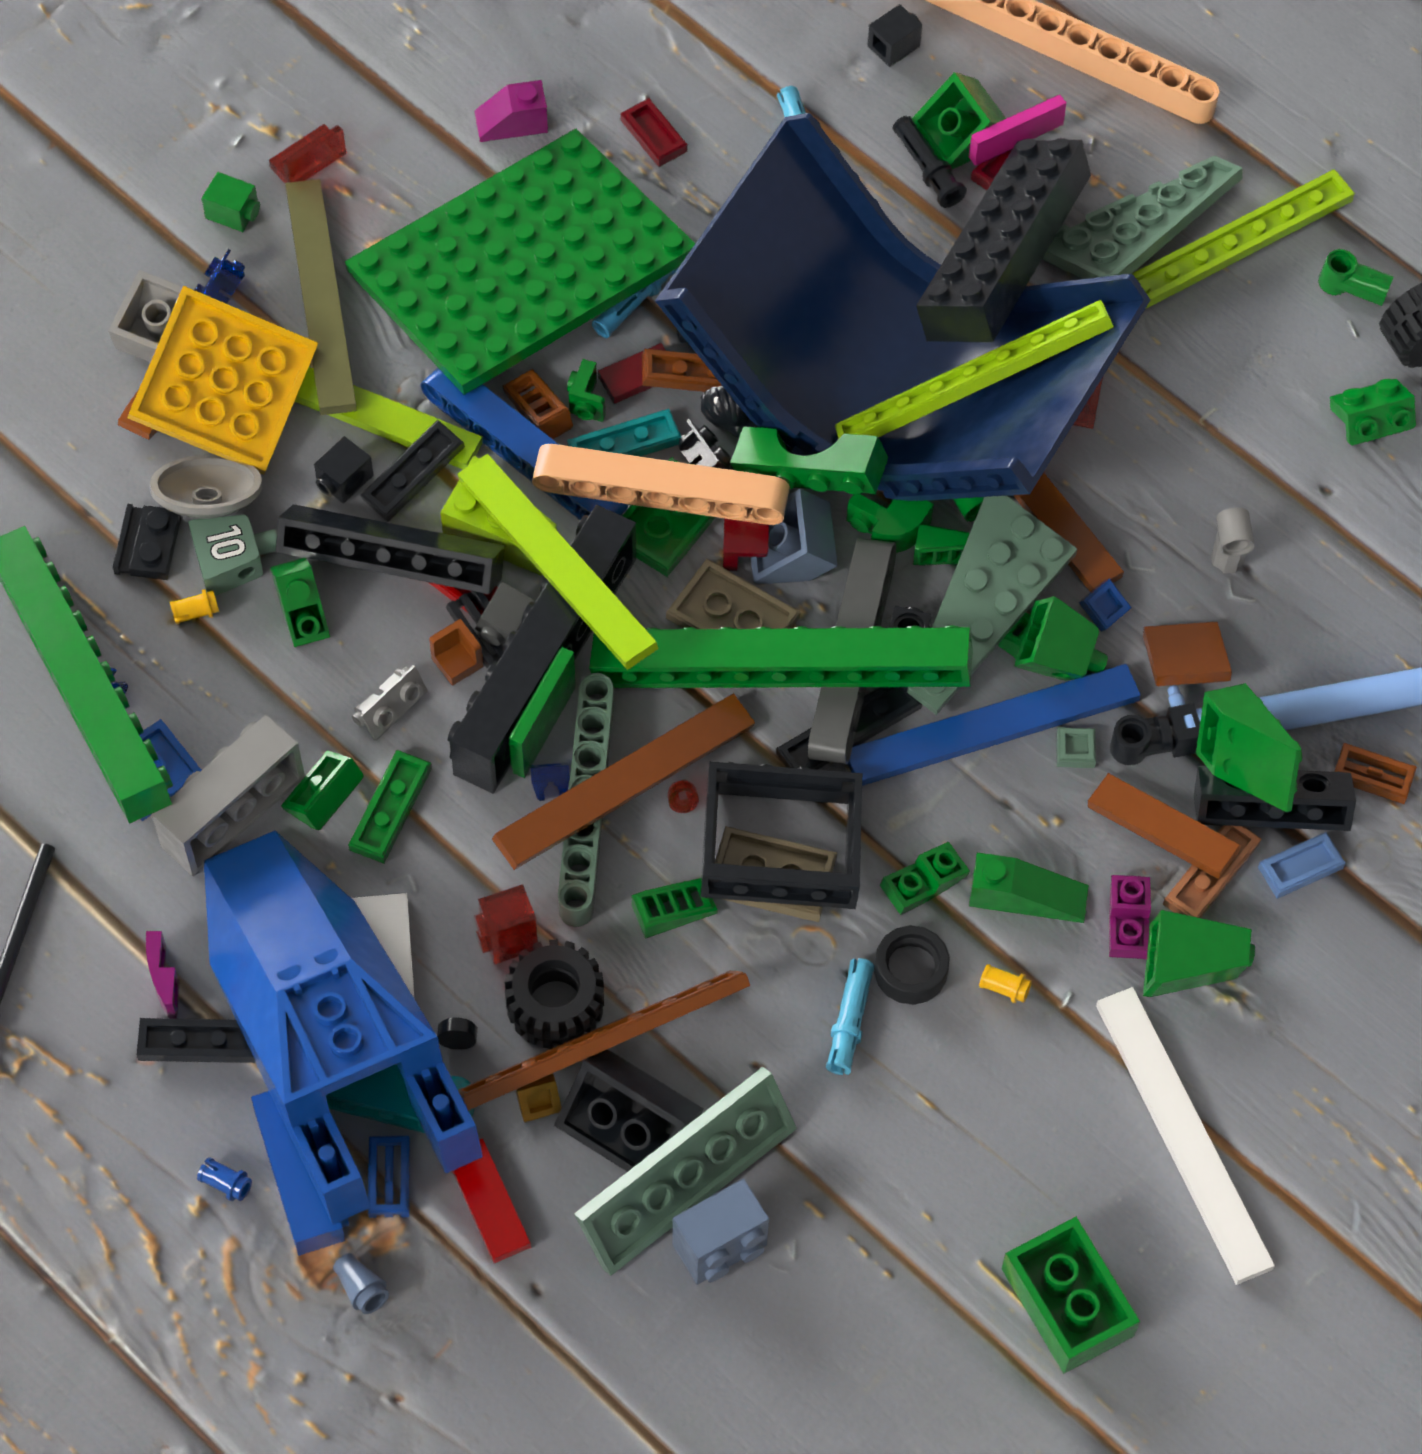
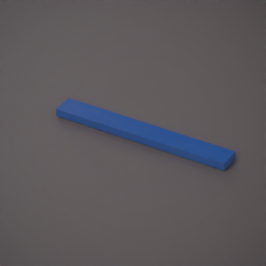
[848,664,1141,786]

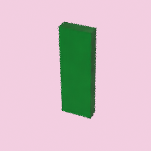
[348,750,432,864]

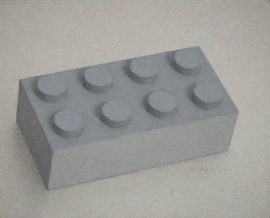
[151,714,305,877]

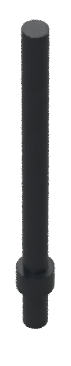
[0,843,55,1017]

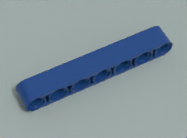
[420,368,628,520]

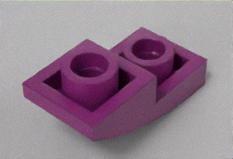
[1109,875,1151,959]

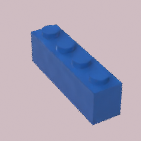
[251,1091,350,1256]

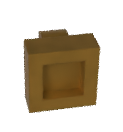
[516,1073,562,1123]

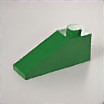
[969,852,1089,923]

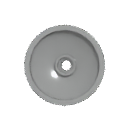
[150,455,262,519]

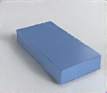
[1258,832,1346,899]

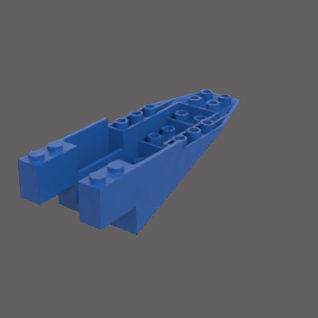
[204,830,483,1225]

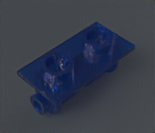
[194,249,245,304]

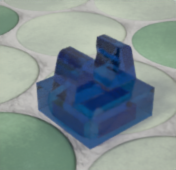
[530,762,570,801]

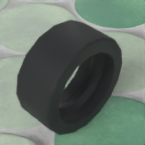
[874,925,950,1005]

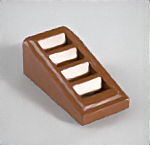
[502,369,573,439]

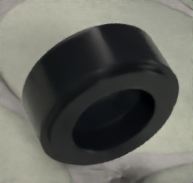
[437,1017,478,1050]

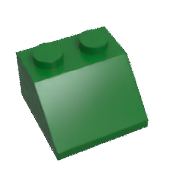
[912,72,1006,170]

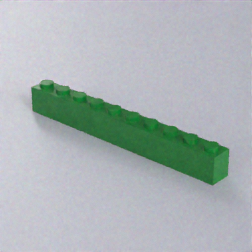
[0,526,173,824]
[589,625,973,688]

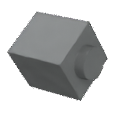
[475,581,534,646]

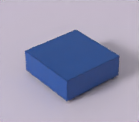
[1078,578,1132,632]

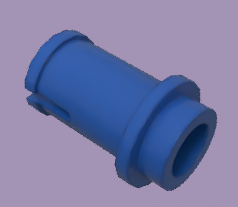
[197,1157,252,1201]

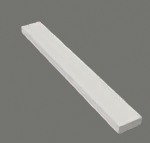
[1096,987,1275,1285]

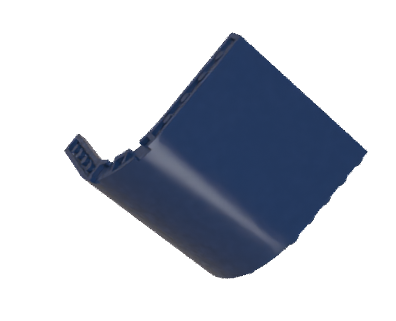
[655,113,1151,501]

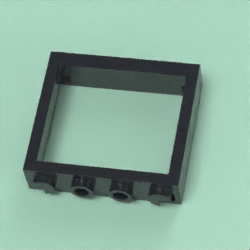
[700,761,863,909]

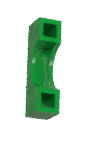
[730,426,888,495]

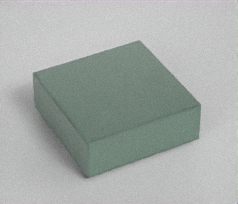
[1056,727,1096,768]

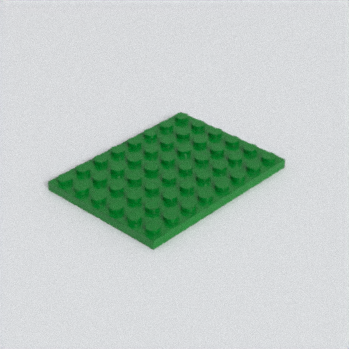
[345,128,696,395]

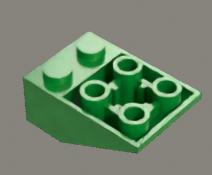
[1196,683,1302,812]

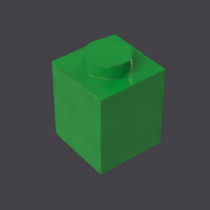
[201,171,260,232]

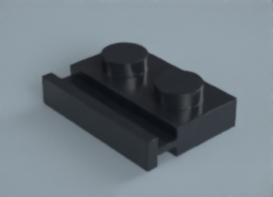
[112,503,181,580]

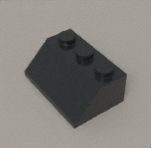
[554,1049,703,1172]

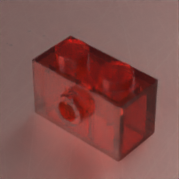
[474,884,538,965]

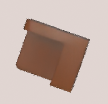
[429,618,483,686]

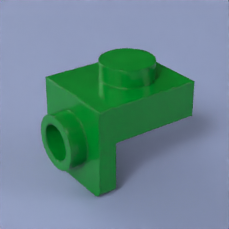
[567,359,606,422]

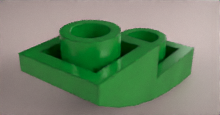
[880,842,970,915]

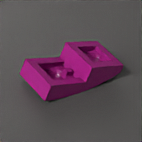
[146,931,180,1019]

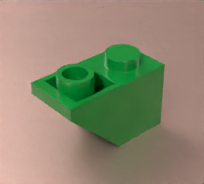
[270,558,330,648]

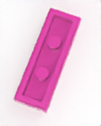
[969,95,1067,166]

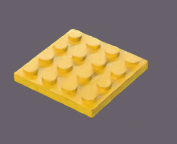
[127,286,318,475]

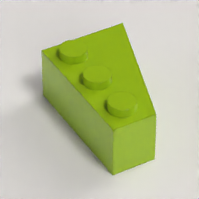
[440,455,557,576]

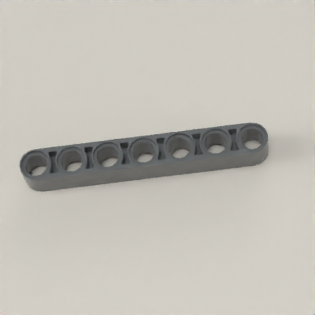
[808,538,896,764]

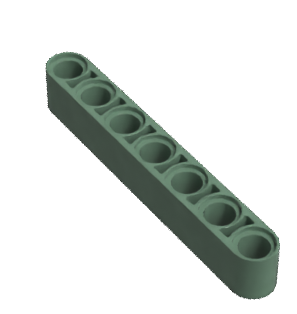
[558,673,614,927]

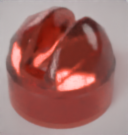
[667,779,699,813]

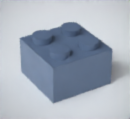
[672,1178,769,1285]

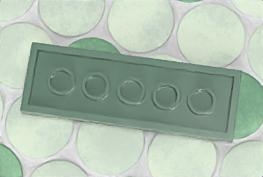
[574,1067,797,1276]

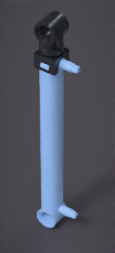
[1110,667,1422,765]

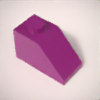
[474,80,548,142]

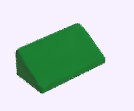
[281,750,364,831]

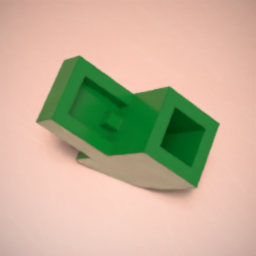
[846,494,934,553]

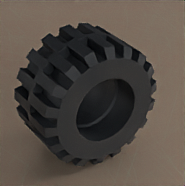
[1379,283,1422,368]
[505,939,604,1049]

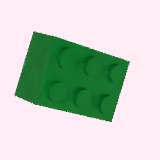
[1001,1217,1140,1374]

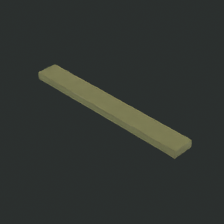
[285,179,357,415]

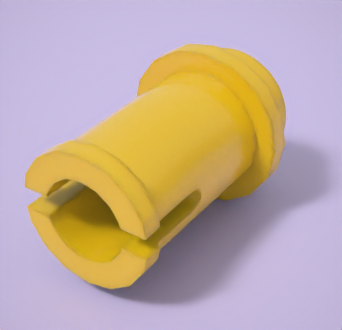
[170,589,220,625]
[979,964,1032,1003]

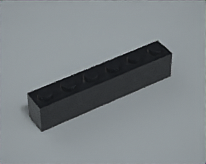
[276,504,505,594]

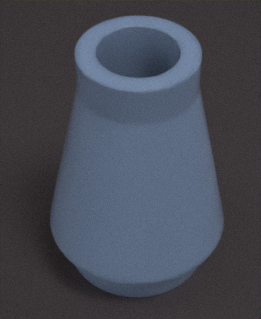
[333,1253,389,1314]

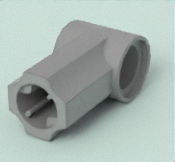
[1211,507,1254,574]

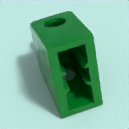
[1014,596,1108,681]

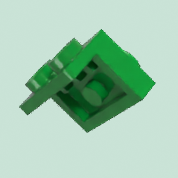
[1330,378,1416,446]

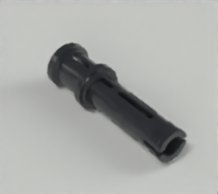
[892,116,967,208]

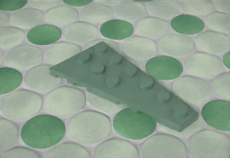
[1042,155,1243,279]
[907,496,1078,715]

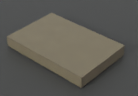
[666,559,800,629]
[715,826,837,922]

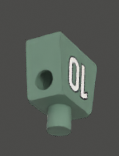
[188,515,277,596]

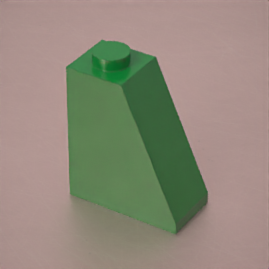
[1143,910,1255,997]

